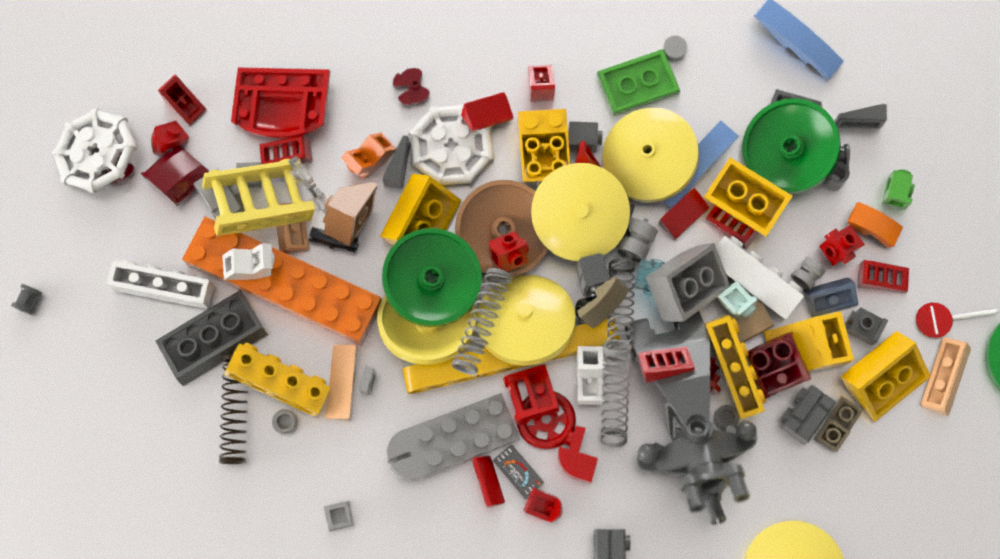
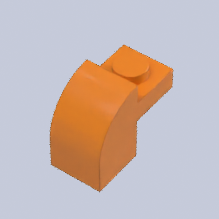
[341,132,396,179]

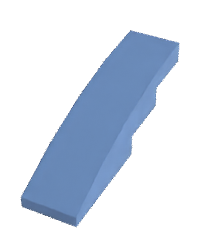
[753,0,844,79]
[663,120,739,208]

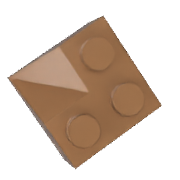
[323,182,377,246]

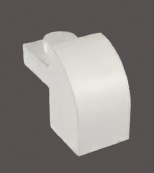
[223,243,275,280]
[576,346,604,404]

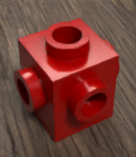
[819,225,865,266]
[488,231,529,272]

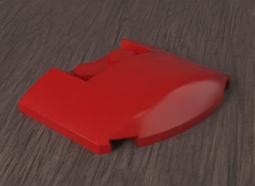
[231,67,331,138]

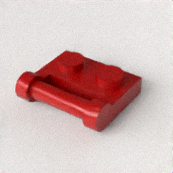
[503,364,560,425]

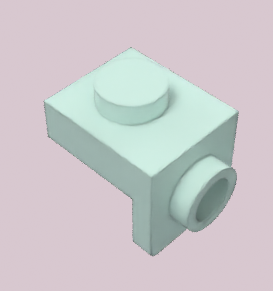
[717,281,758,321]

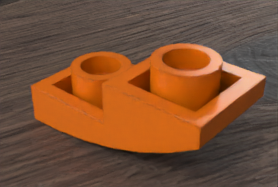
[847,202,903,248]

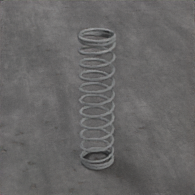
[606,258,635,363]
[452,268,512,375]
[600,340,631,448]

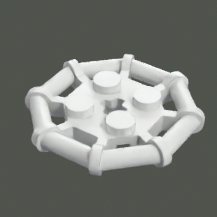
[408,103,495,185]
[52,108,137,193]

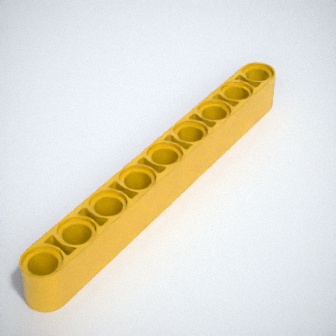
[402,318,621,394]

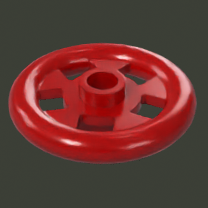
[517,391,576,449]

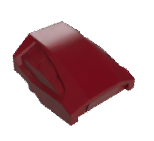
[141,146,209,207]
[747,331,811,399]

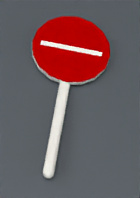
[915,302,999,338]

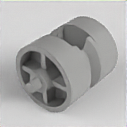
[615,218,658,263]

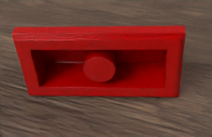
[461,92,514,132]
[658,188,710,240]
[472,456,505,509]

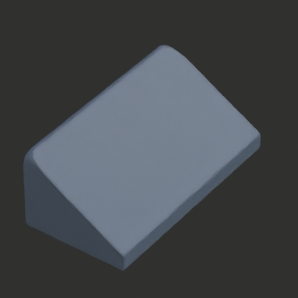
[803,277,859,317]

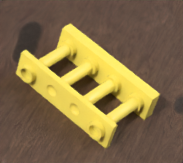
[202,159,315,237]

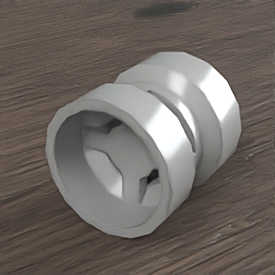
[791,257,826,291]

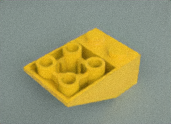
[518,109,570,182]
[763,312,854,373]

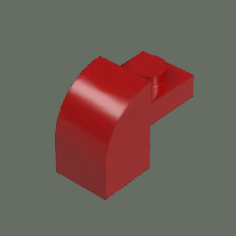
[557,425,598,485]

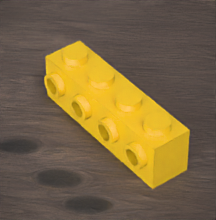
[704,315,766,419]
[224,343,331,417]

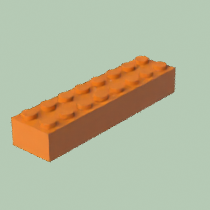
[182,216,382,347]

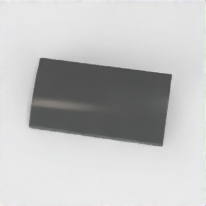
[155,290,268,386]

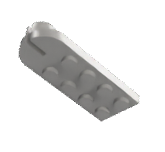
[387,393,520,480]

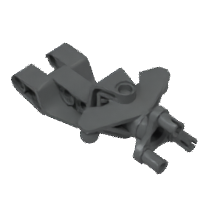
[625,311,757,525]

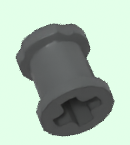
[11,284,42,315]

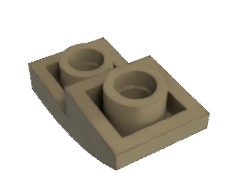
[577,276,629,329]
[815,396,863,452]

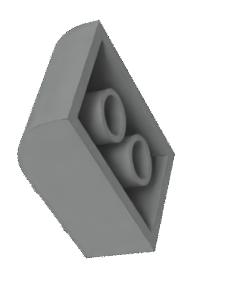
[645,243,730,322]

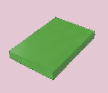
[597,49,680,116]

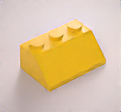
[703,157,792,237]
[379,173,461,246]
[841,331,931,422]

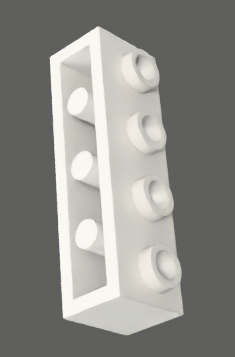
[716,236,804,319]
[106,260,214,309]

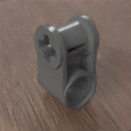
[823,144,850,191]

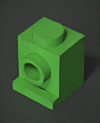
[882,169,915,210]

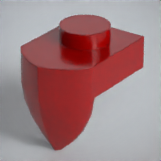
[151,121,189,155]
[523,487,563,522]

